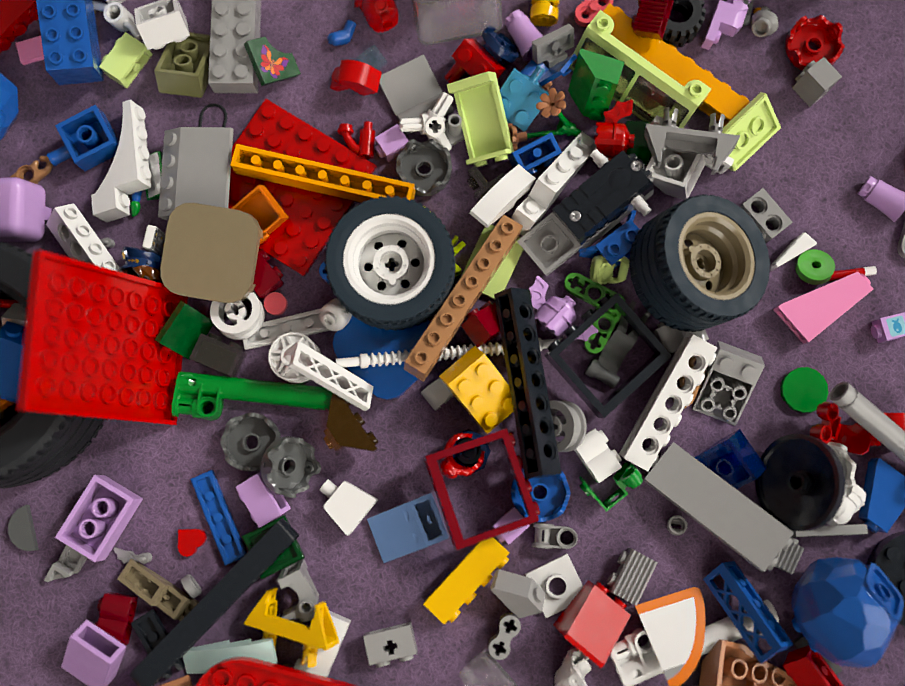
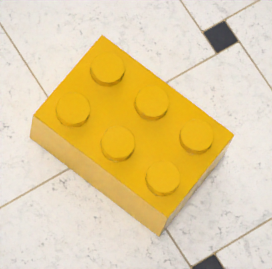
[439,346,514,434]

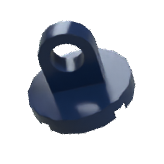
[481,25,519,63]

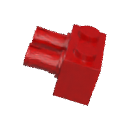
[444,39,505,83]

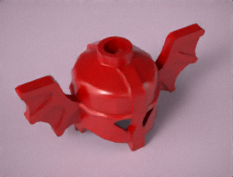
[594,99,634,160]

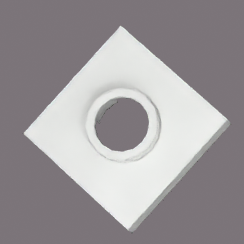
[525,554,583,618]

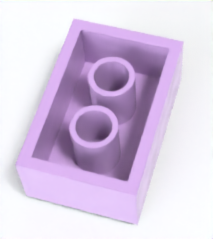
[55,475,143,562]

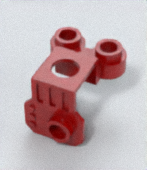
[810,402,873,455]

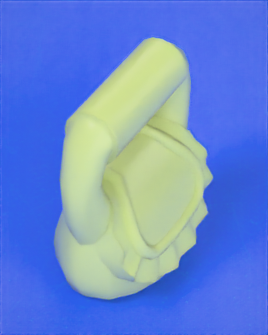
[590,255,629,285]

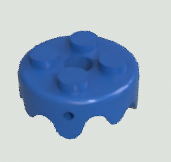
[511,469,570,522]

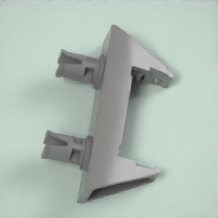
[644,107,740,175]

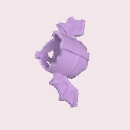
[529,276,598,341]

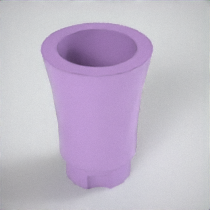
[504,10,543,61]
[858,176,905,222]

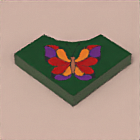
[244,37,301,86]

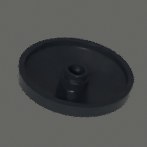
[755,434,845,531]

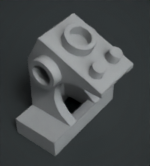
[277,558,319,622]

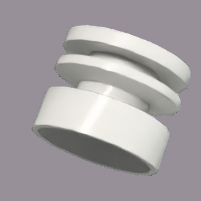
[268,332,322,384]

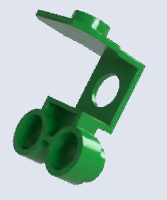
[579,461,643,512]

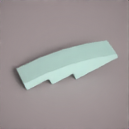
[183,637,278,674]

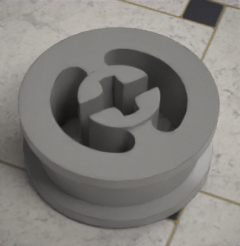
[549,401,587,452]

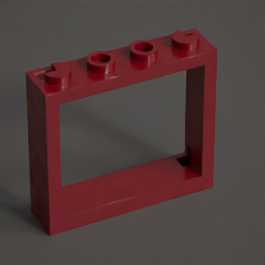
[424,428,540,550]

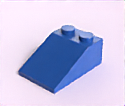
[0,321,25,404]

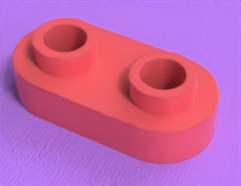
[574,0,614,27]

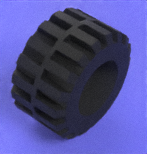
[662,0,706,48]

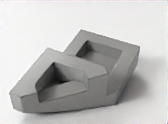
[44,545,88,582]

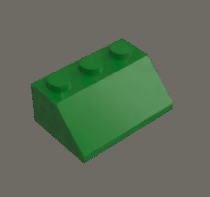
[568,48,625,122]

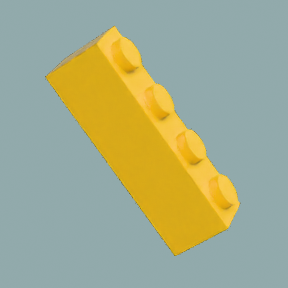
[423,537,509,624]

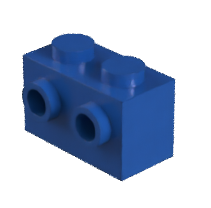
[508,132,562,175]

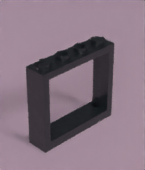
[544,293,672,418]

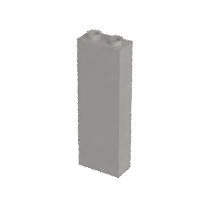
[644,442,794,572]

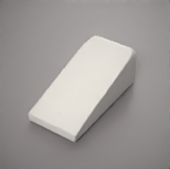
[770,232,817,271]

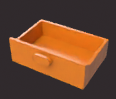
[231,185,289,244]

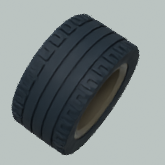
[629,194,770,332]

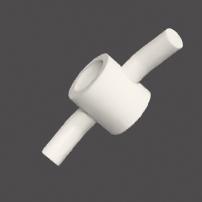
[93,1,142,41]

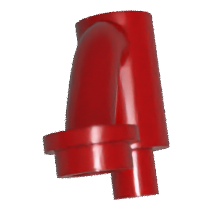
[337,121,375,159]

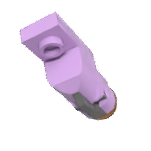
[701,0,753,50]

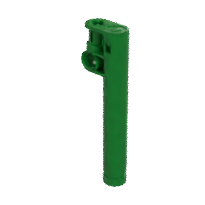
[172,371,333,421]

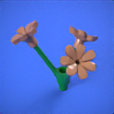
[508,81,581,151]

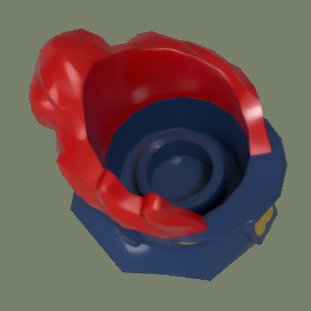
[440,429,491,479]

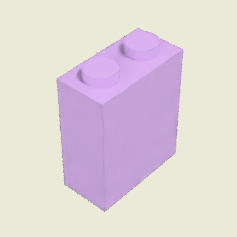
[61,620,126,686]

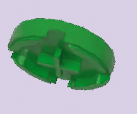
[780,367,828,413]

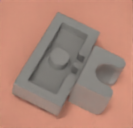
[532,24,574,69]

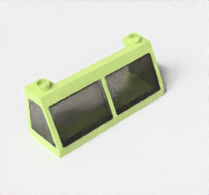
[569,10,711,128]

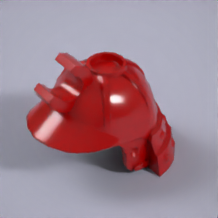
[354,0,399,32]

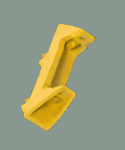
[244,587,339,667]

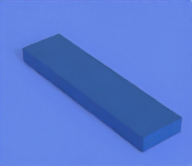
[190,470,247,566]

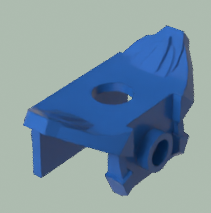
[578,210,640,269]

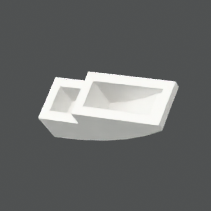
[469,164,536,228]

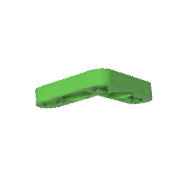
[564,273,625,354]

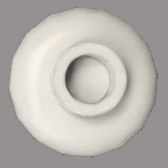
[319,298,352,331]

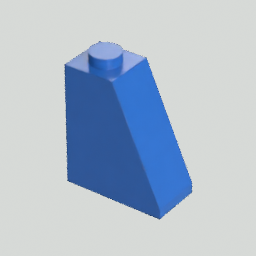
[859,458,905,533]

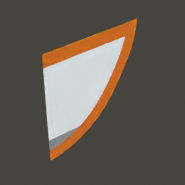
[635,587,705,686]

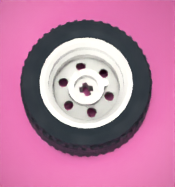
[324,196,456,331]

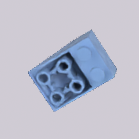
[367,493,449,563]

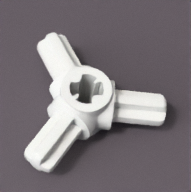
[399,92,453,151]

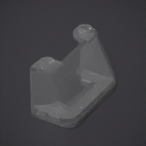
[411,0,503,48]

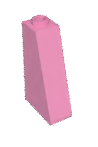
[773,272,873,344]

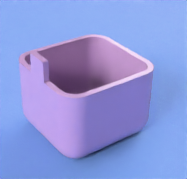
[0,177,51,242]

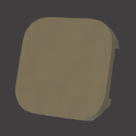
[160,203,263,303]

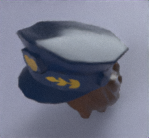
[119,246,163,284]

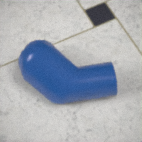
[327,20,356,46]

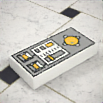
[142,225,166,256]

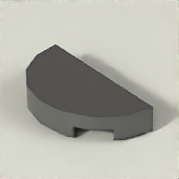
[8,505,39,551]

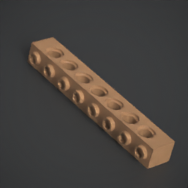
[404,215,523,382]

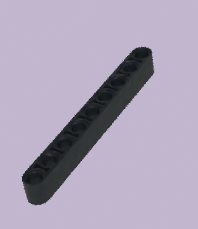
[129,518,300,686]

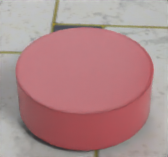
[264,292,288,316]

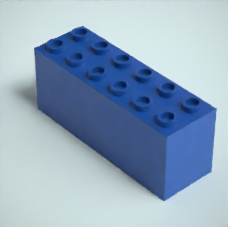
[36,0,104,85]

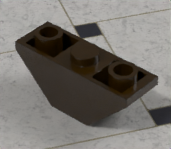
[326,393,379,452]

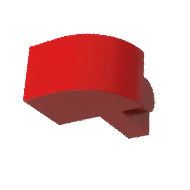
[330,60,382,96]

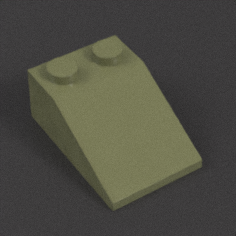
[154,33,210,98]

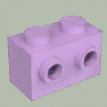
[236,472,291,528]

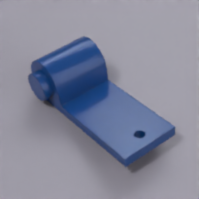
[521,54,577,87]

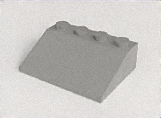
[158,127,233,221]

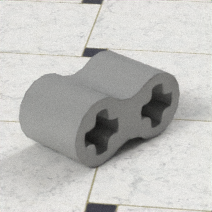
[488,612,521,660]

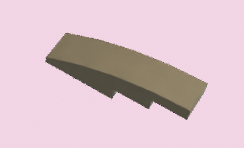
[117,559,199,621]

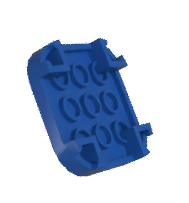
[333,315,438,400]

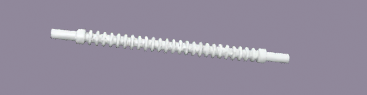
[336,338,563,368]

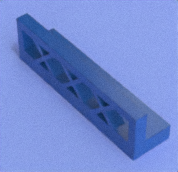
[703,561,793,663]

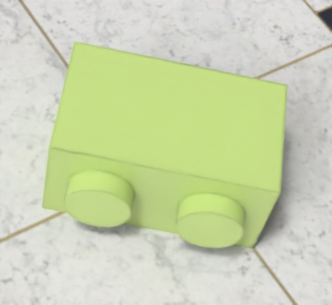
[99,32,153,88]

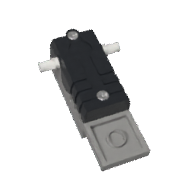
[517,149,654,277]

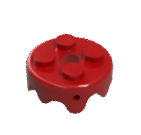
[785,15,845,71]

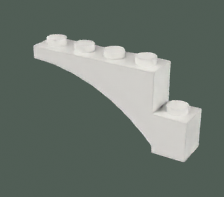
[91,100,151,222]
[511,132,597,236]

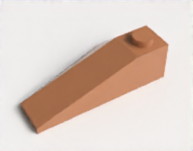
[699,639,797,686]

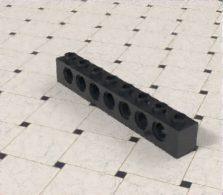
[494,287,562,479]

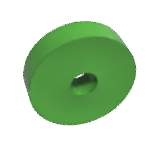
[795,249,835,285]

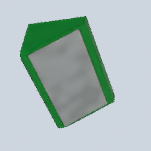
[146,151,163,201]

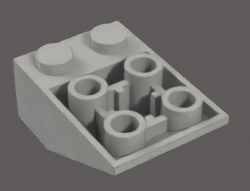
[692,341,765,426]

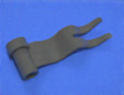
[584,300,651,389]

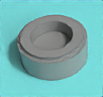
[181,574,202,599]

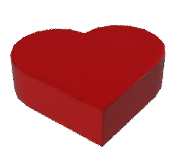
[178,529,207,557]

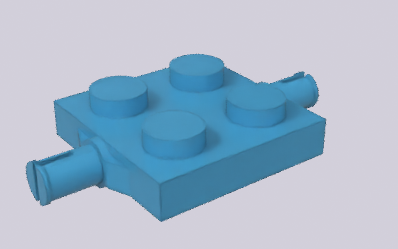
[500,65,549,132]

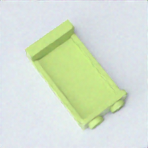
[447,71,514,168]

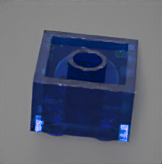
[694,429,767,489]

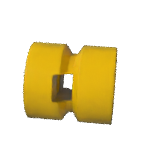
[530,0,559,27]

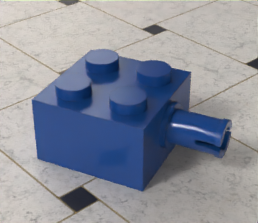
[47,105,119,172]

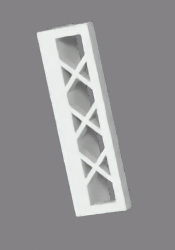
[283,341,374,411]

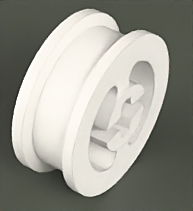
[210,292,265,340]

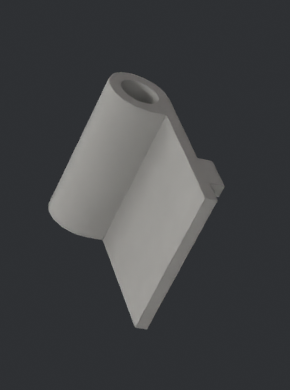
[379,54,454,135]

